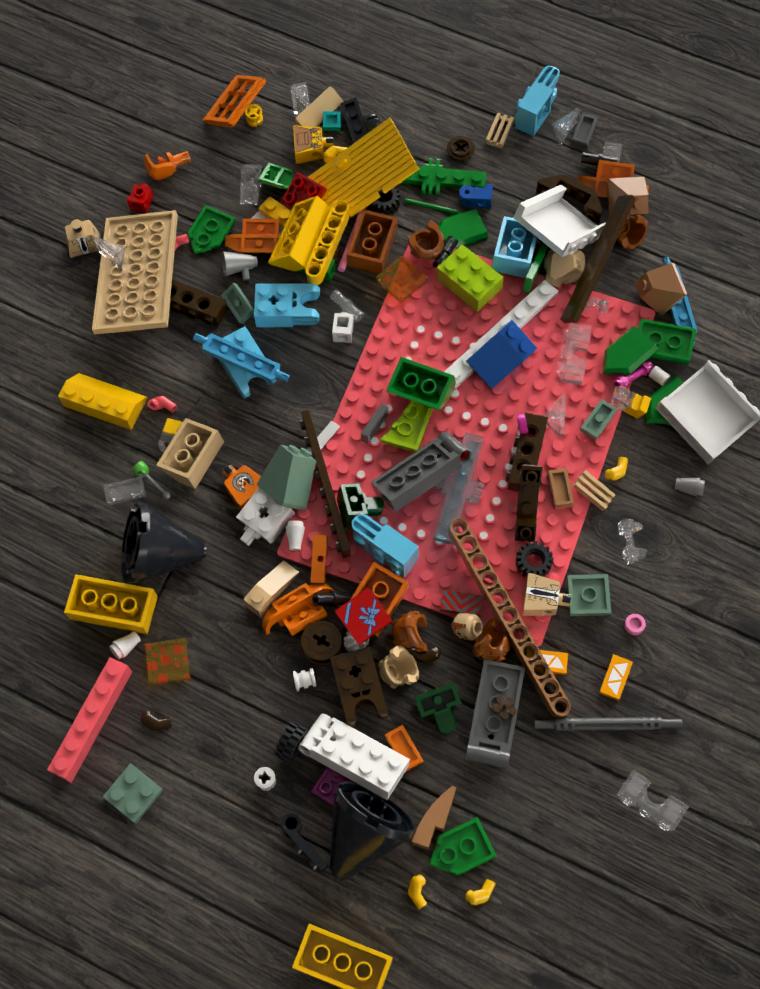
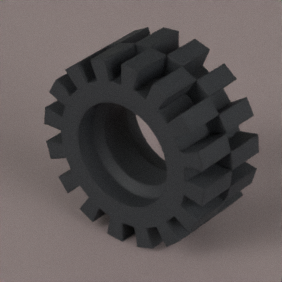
[369,186,400,216]
[516,541,553,578]
[274,721,308,763]

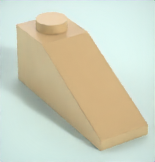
[243,560,299,618]

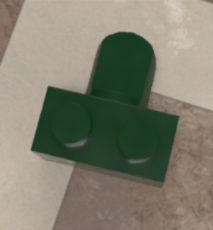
[337,483,384,530]
[414,682,461,733]

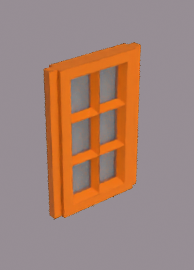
[202,75,267,128]

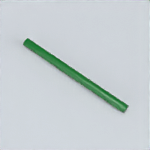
[404,198,463,214]

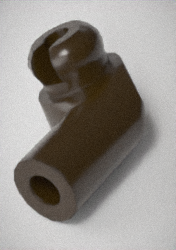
[141,710,172,731]

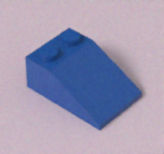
[466,320,537,389]

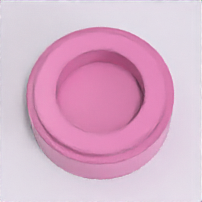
[624,614,646,635]

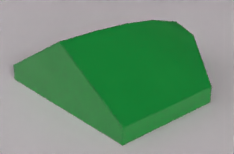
[258,163,293,190]

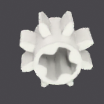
[344,631,369,652]

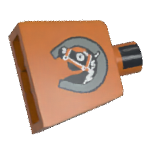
[223,465,261,511]

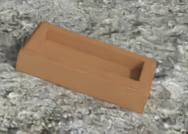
[547,468,574,509]

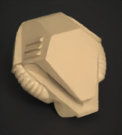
[544,250,585,288]

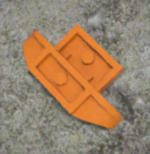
[577,160,649,198]
[225,219,280,254]
[262,583,334,636]

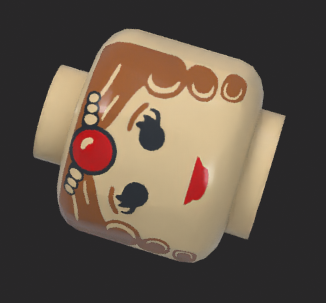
[452,613,483,640]

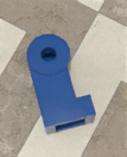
[459,184,493,209]

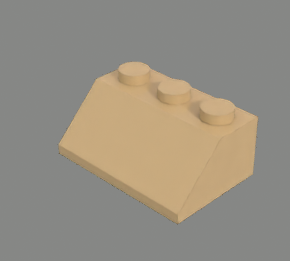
[156,418,224,489]

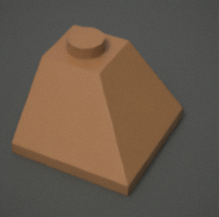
[608,177,649,215]
[635,263,687,315]

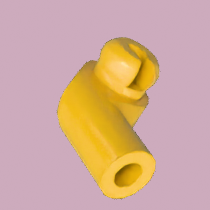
[323,146,347,163]

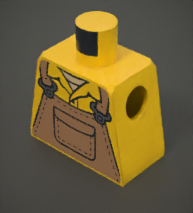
[293,126,334,164]

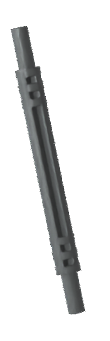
[534,717,682,731]

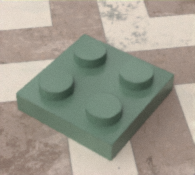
[567,574,611,616]
[103,763,163,824]

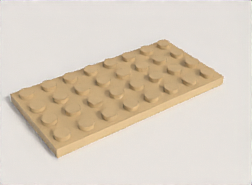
[92,210,178,335]

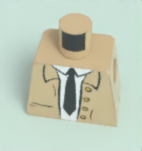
[65,219,103,258]
[522,573,571,616]

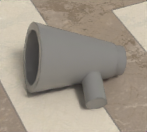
[222,251,258,281]

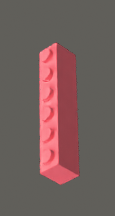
[47,657,132,783]

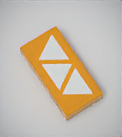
[526,649,568,675]
[599,654,633,701]

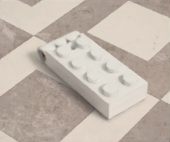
[298,714,410,800]

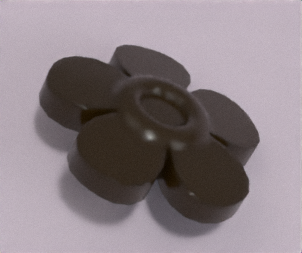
[492,696,517,720]

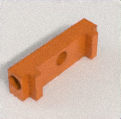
[310,535,328,584]

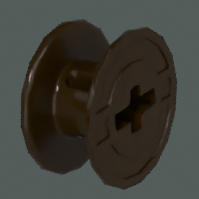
[301,621,343,666]

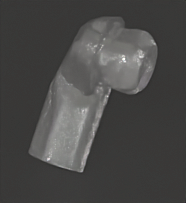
[584,297,609,313]

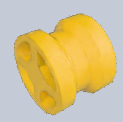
[245,104,263,127]

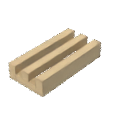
[486,112,514,149]
[572,470,615,511]

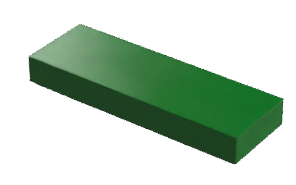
[523,242,549,293]

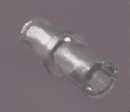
[330,289,364,322]

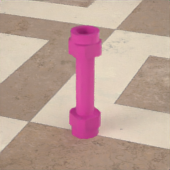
[613,361,654,391]

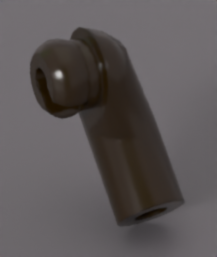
[410,646,441,664]

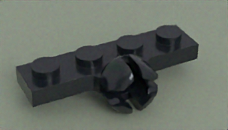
[340,97,380,144]

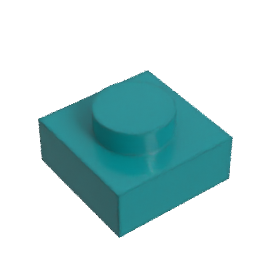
[323,111,341,131]

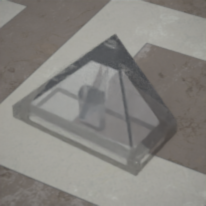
[289,82,310,114]
[551,108,580,145]
[92,237,126,269]
[543,394,566,437]

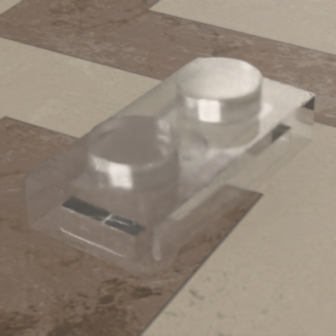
[103,476,146,506]

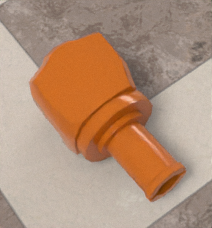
[143,151,191,180]

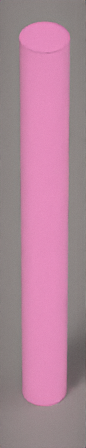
[338,209,365,272]

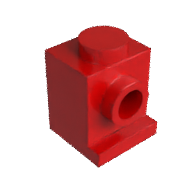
[127,183,154,214]

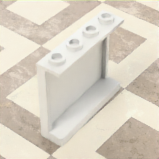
[513,185,606,257]
[655,360,760,464]

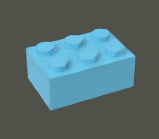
[492,216,537,278]

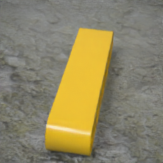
[305,200,349,285]

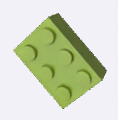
[437,244,504,312]

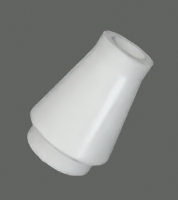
[286,521,305,551]
[109,631,141,660]

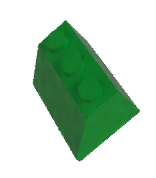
[386,357,456,411]

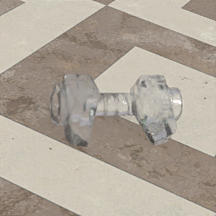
[618,519,647,564]

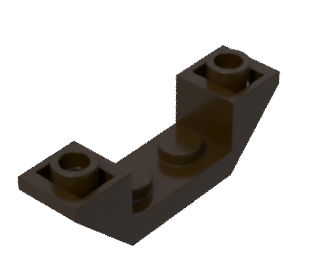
[536,174,602,224]
[515,464,542,542]

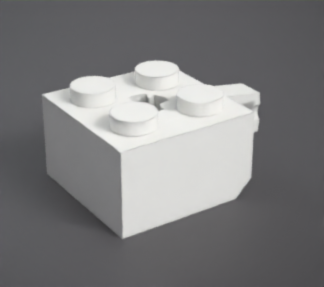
[236,487,295,546]

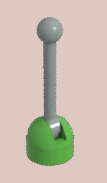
[131,461,170,499]

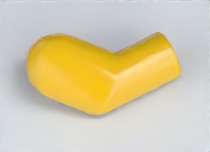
[605,457,628,481]
[408,875,427,910]
[465,879,496,905]

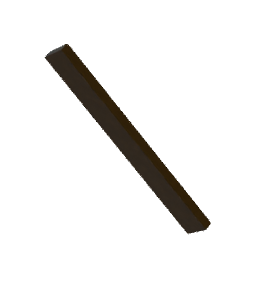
[560,195,636,323]

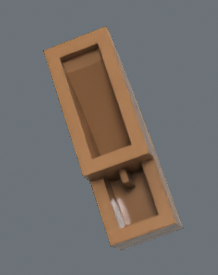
[412,786,456,850]

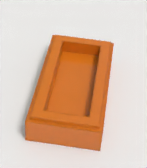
[384,725,423,772]

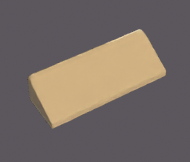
[295,87,344,127]

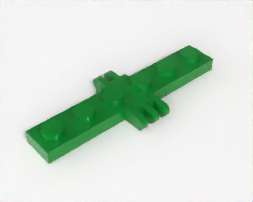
[401,158,487,196]

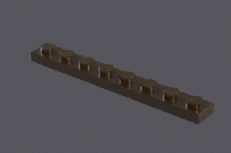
[299,410,351,558]

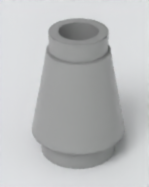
[675,478,705,497]

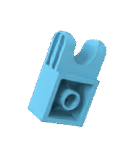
[514,66,560,137]
[254,284,320,327]
[218,326,277,399]
[352,514,419,578]

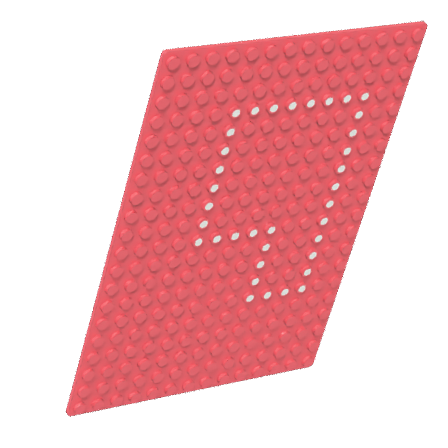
[277,244,655,647]

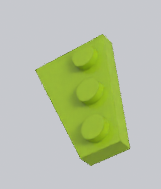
[380,401,433,453]

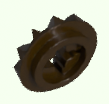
[447,136,475,162]

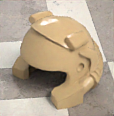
[378,646,419,689]

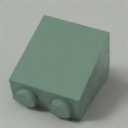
[257,444,316,511]

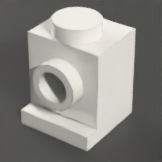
[332,312,354,343]

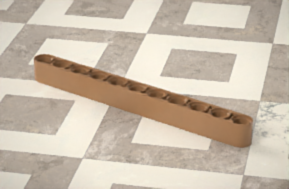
[448,518,571,718]

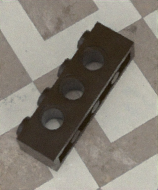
[170,279,228,326]
[505,412,548,492]

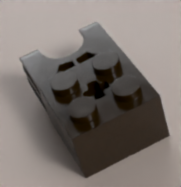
[330,647,388,727]

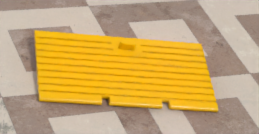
[308,117,419,228]

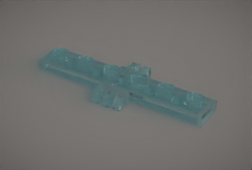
[433,432,484,545]

